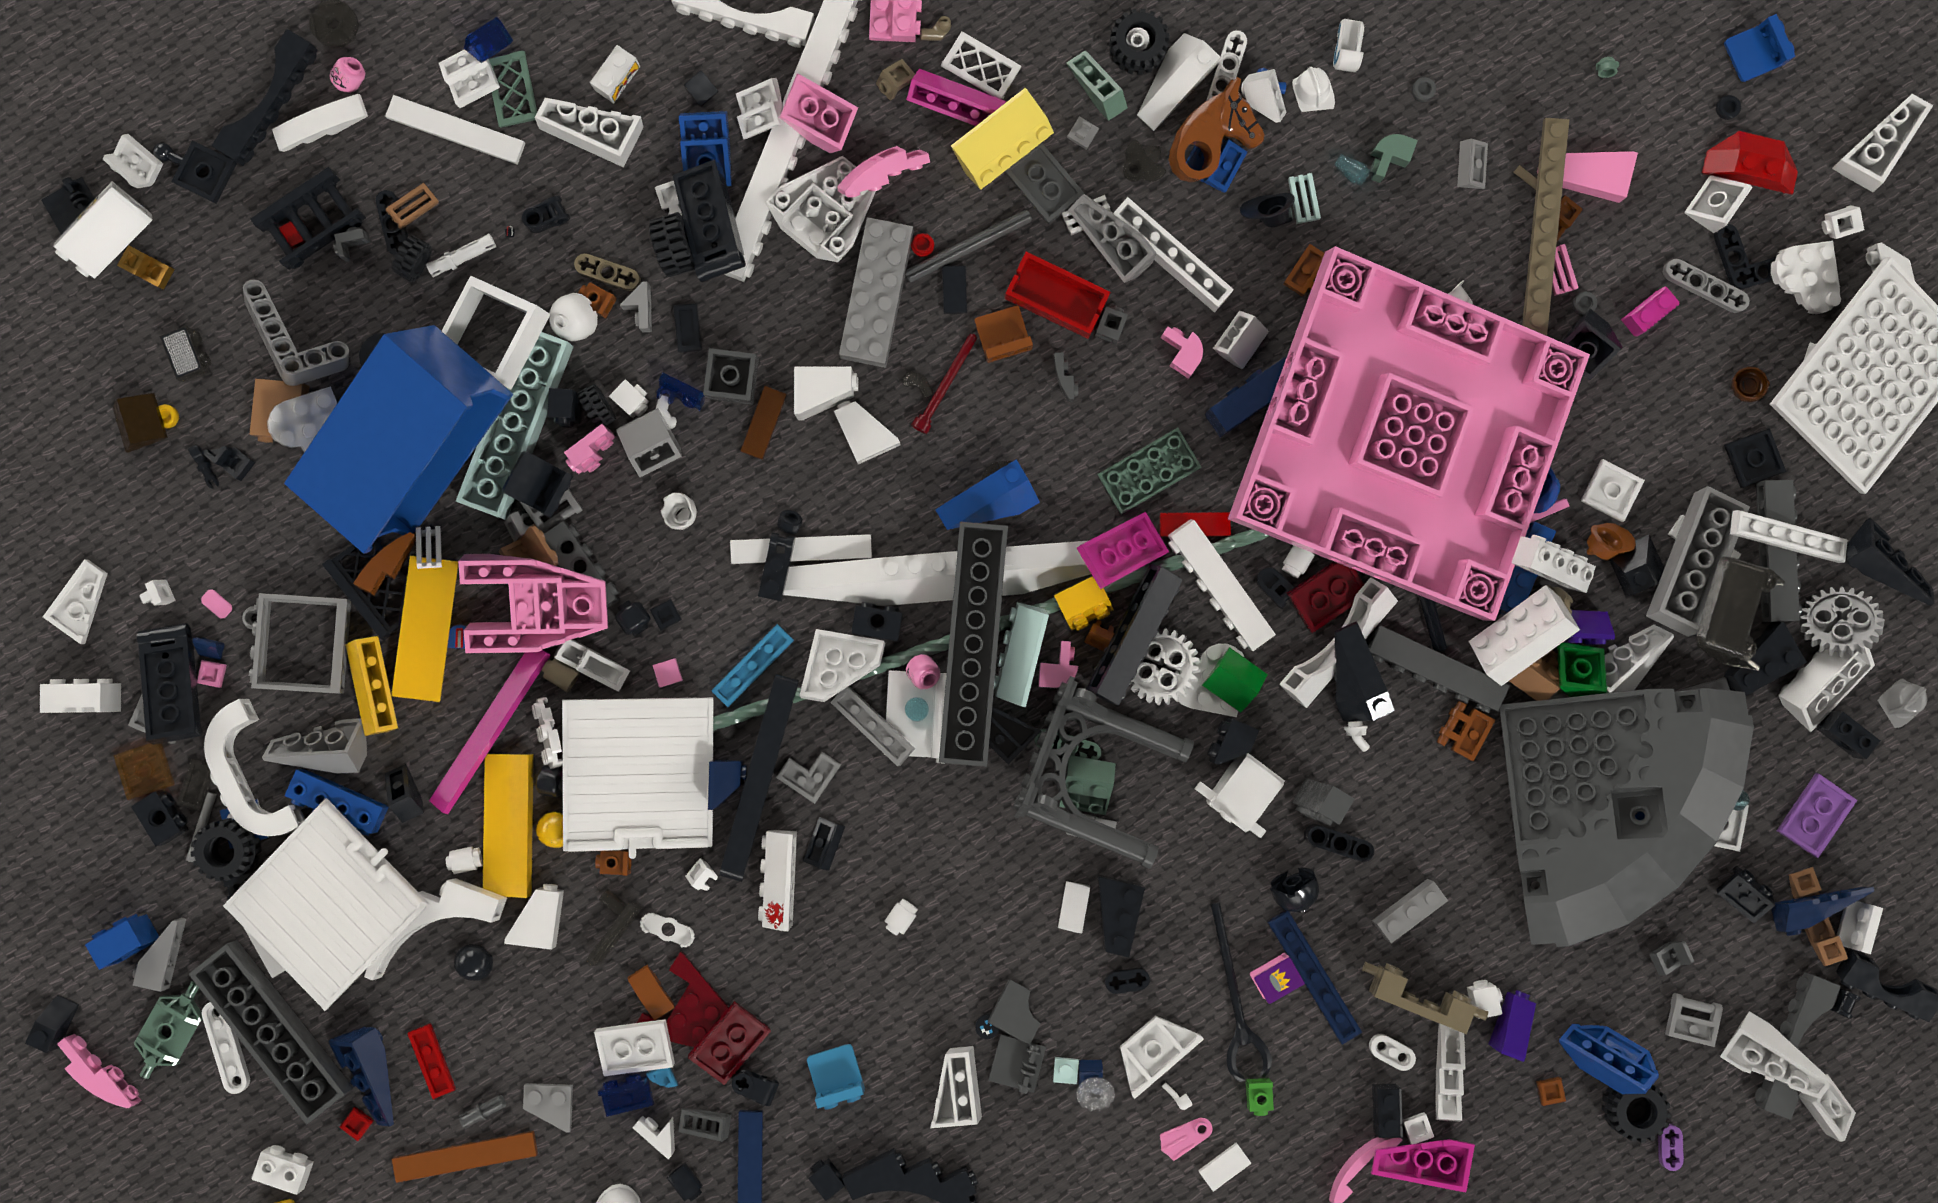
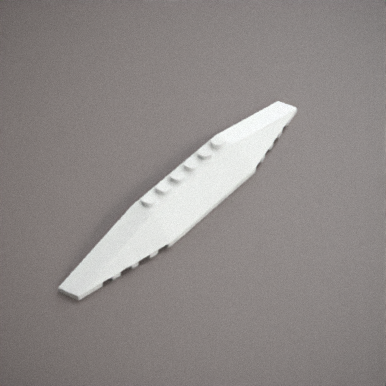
[763,541,1091,606]

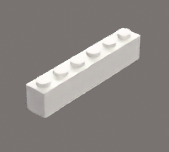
[1113,197,1234,313]
[1168,519,1276,651]

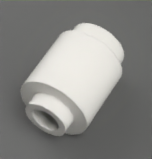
[1282,545,1315,579]
[446,846,483,874]
[885,899,918,935]

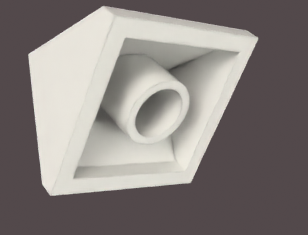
[1684,175,1752,233]
[1799,1074,1856,1142]

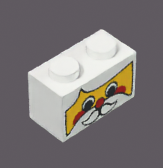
[590,45,640,104]

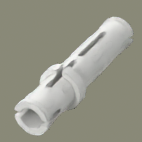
[426,234,496,278]

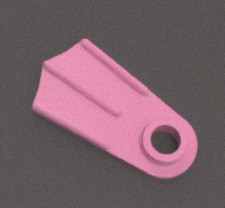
[1160,1118,1212,1161]

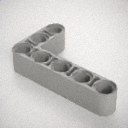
[243,280,349,386]

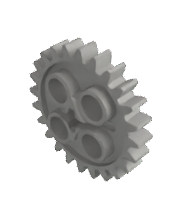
[1800,587,1885,657]

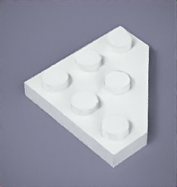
[800,629,885,702]

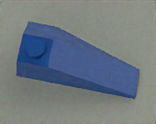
[935,459,1040,530]

